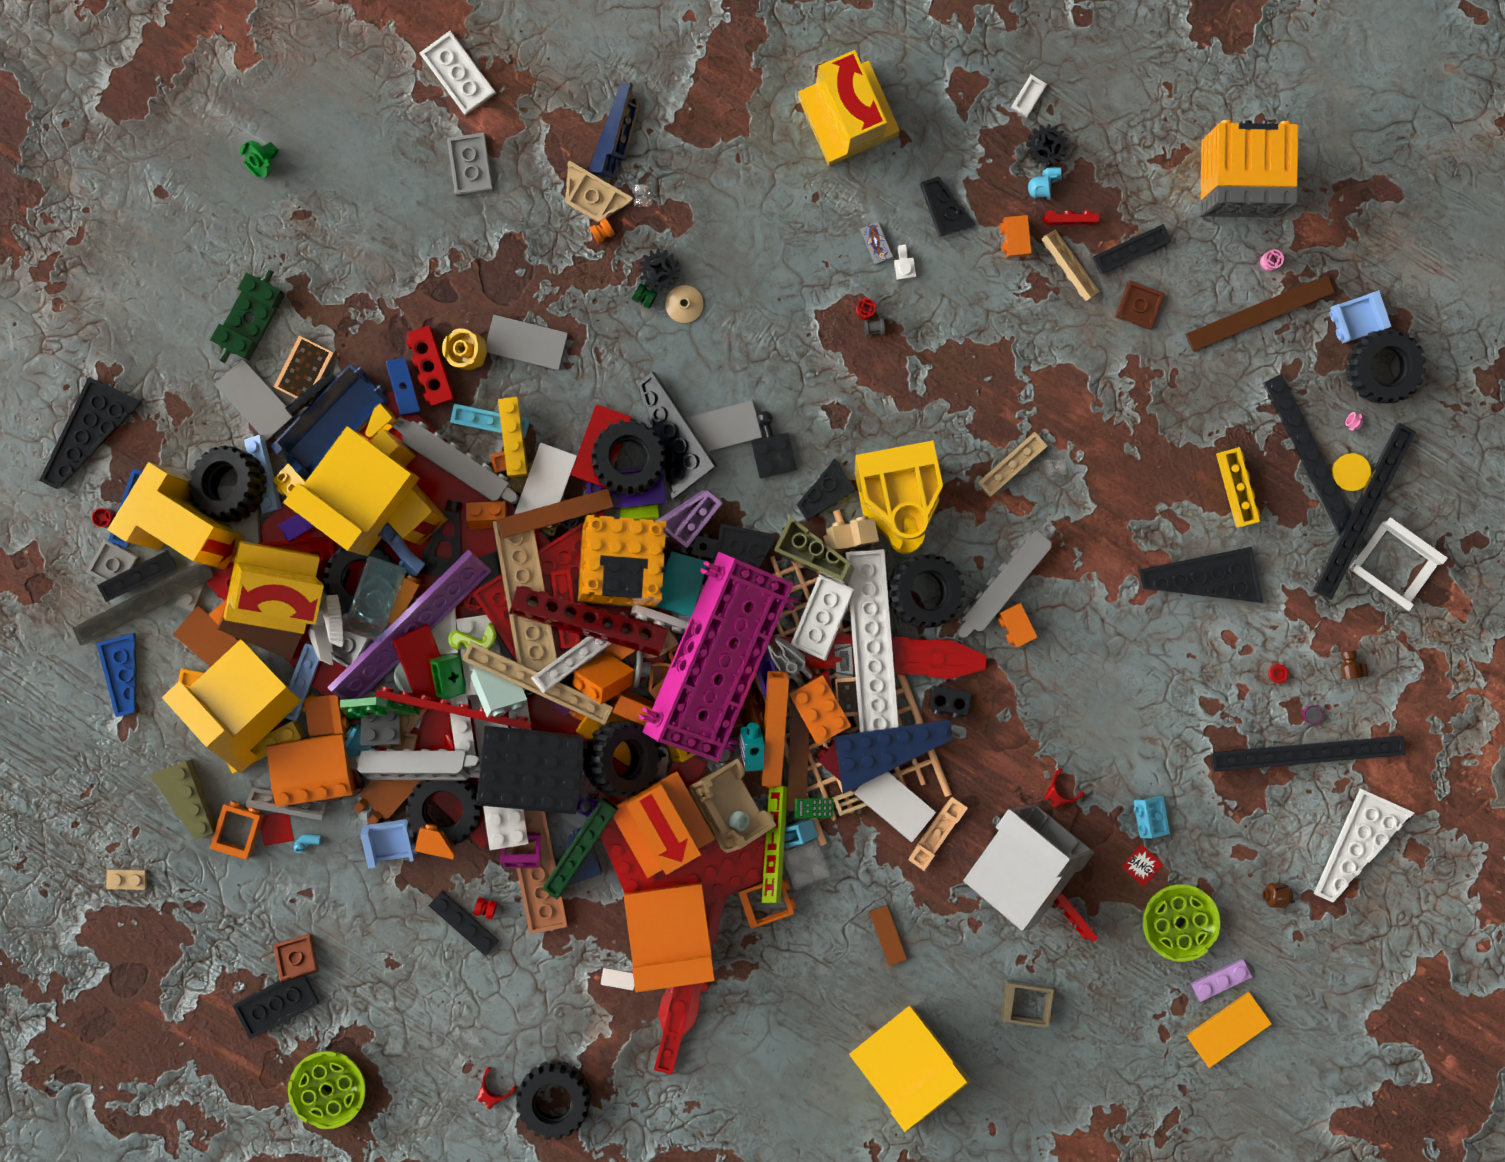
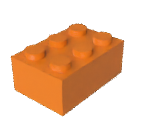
[789,674,851,745]

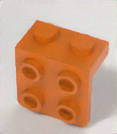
[304,694,349,736]

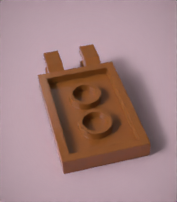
[173,605,239,667]
[353,780,421,824]

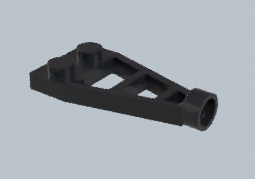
[420,500,462,577]

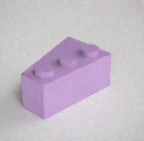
[655,490,722,548]

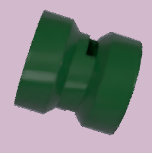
[632,283,658,309]

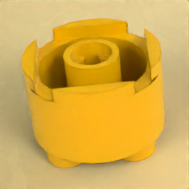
[442,329,487,370]

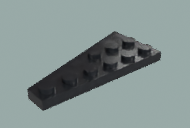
[638,372,717,499]
[39,377,142,489]
[713,524,778,569]
[1138,547,1263,603]

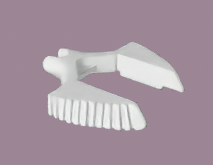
[308,581,343,665]

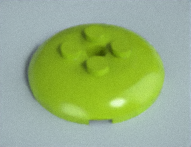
[1143,884,1220,962]
[288,1051,366,1129]

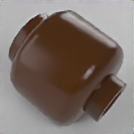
[1262,883,1293,908]

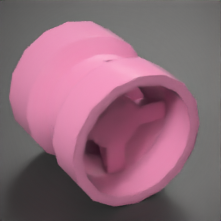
[1260,249,1284,271]

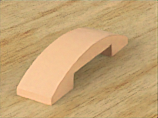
[908,797,968,871]

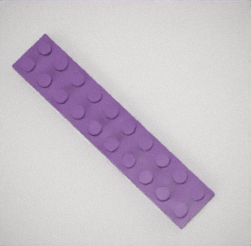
[328,549,492,700]

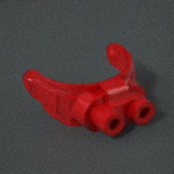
[1044,768,1084,809]
[476,1067,517,1110]

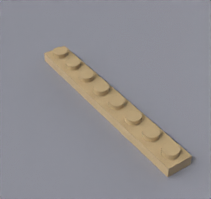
[462,641,613,725]

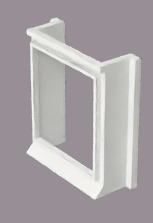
[1349,517,1447,611]

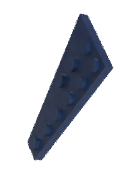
[834,719,953,794]

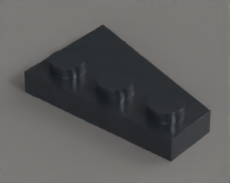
[920,176,976,238]
[797,458,856,522]

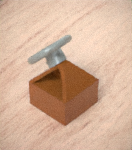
[633,651,672,700]

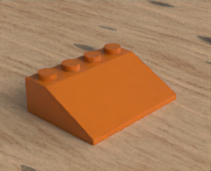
[266,733,356,807]

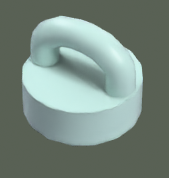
[729,811,750,831]

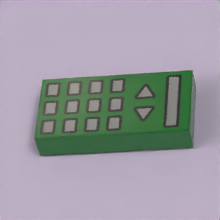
[794,798,833,818]

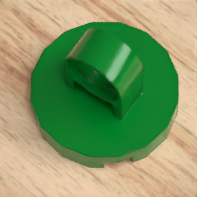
[240,140,279,178]

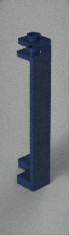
[271,363,389,481]

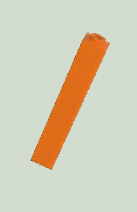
[760,671,789,788]

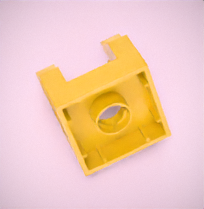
[854,440,943,554]

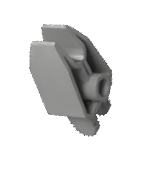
[768,636,813,686]

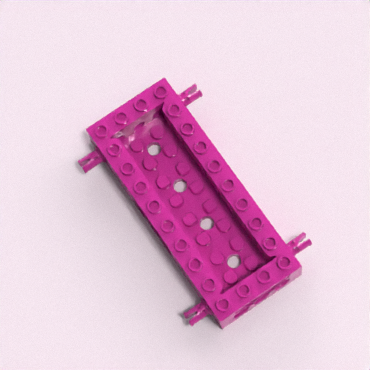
[639,552,798,762]

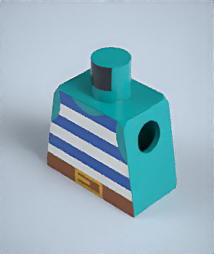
[738,723,764,772]

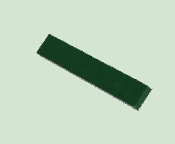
[542,797,619,900]

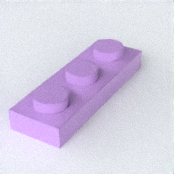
[1190,959,1252,1002]

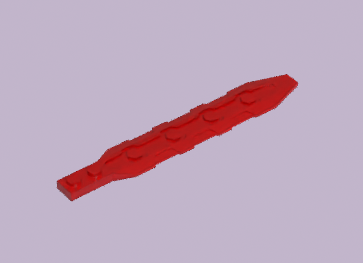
[764,633,987,679]
[654,896,727,1075]

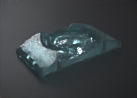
[342,556,406,643]

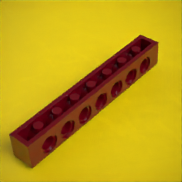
[509,586,667,657]

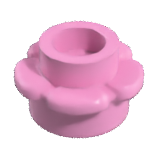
[1345,412,1363,431]

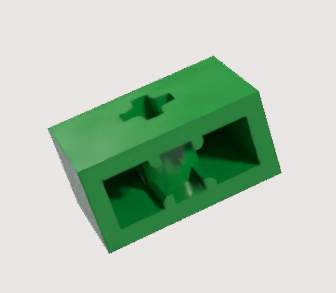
[430,653,466,700]

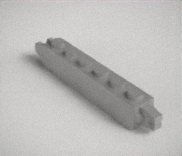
[393,417,519,505]
[957,521,1056,638]
[350,749,481,780]

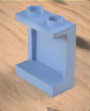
[1330,290,1391,344]
[360,819,418,868]

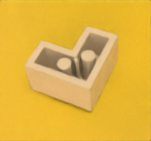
[826,516,879,551]

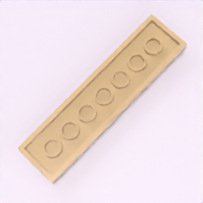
[493,521,557,672]

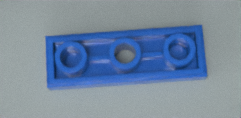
[386,357,420,417]

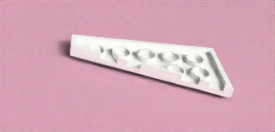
[1314,789,1414,902]

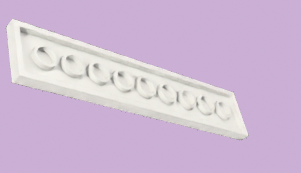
[845,549,898,732]

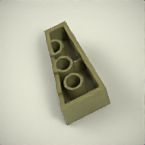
[774,516,855,586]
[150,759,217,840]

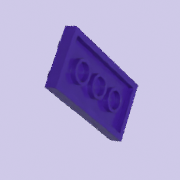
[586,466,666,510]

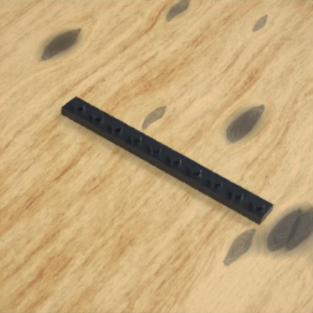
[1263,374,1367,550]
[1313,423,1416,600]
[1210,735,1405,772]

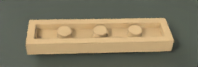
[1042,229,1100,301]
[977,432,1047,497]

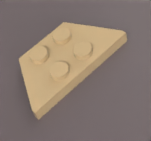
[565,161,633,223]

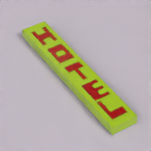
[762,786,788,903]

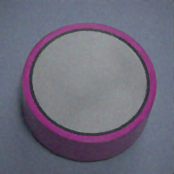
[1302,705,1323,725]

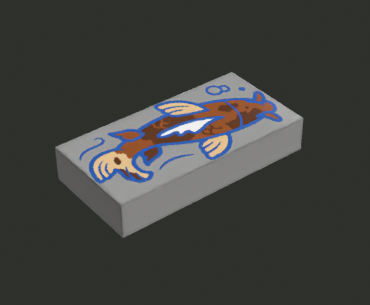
[860,222,893,265]

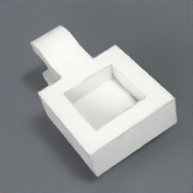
[894,245,916,280]

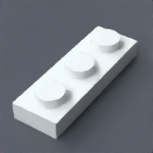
[630,605,689,634]

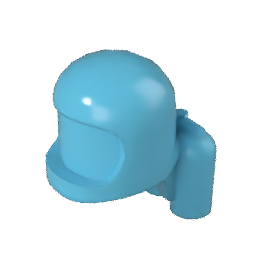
[1028,167,1062,200]

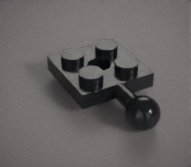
[751,411,797,479]

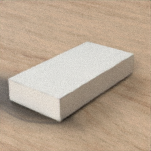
[1010,75,1047,118]

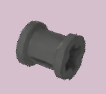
[864,318,885,337]

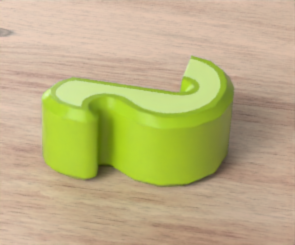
[448,622,496,650]

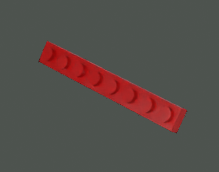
[375,686,532,730]

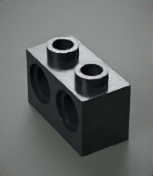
[928,685,971,718]

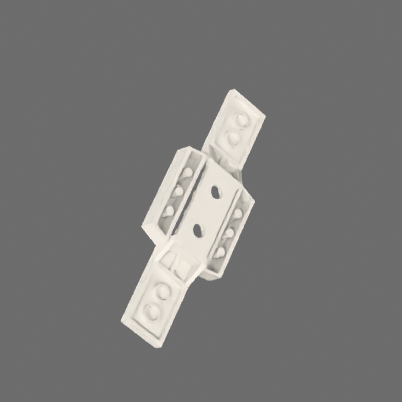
[448,615,531,850]

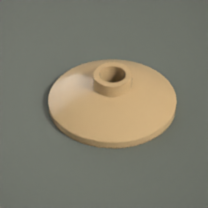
[665,285,703,323]

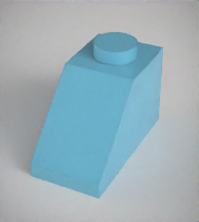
[784,818,818,847]

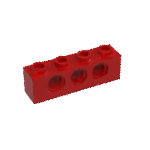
[406,325,455,407]

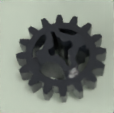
[1026,124,1069,167]
[638,249,680,291]

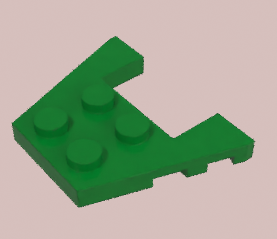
[340,697,419,721]

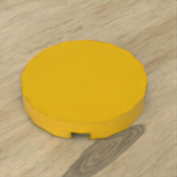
[1331,453,1371,491]

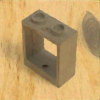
[1000,980,1056,1028]

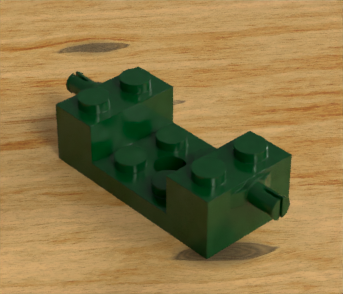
[210,268,285,364]

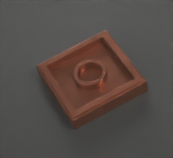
[1115,280,1165,330]
[273,934,319,983]

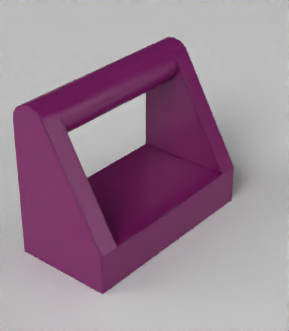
[500,833,541,868]

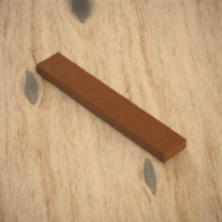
[496,489,613,539]

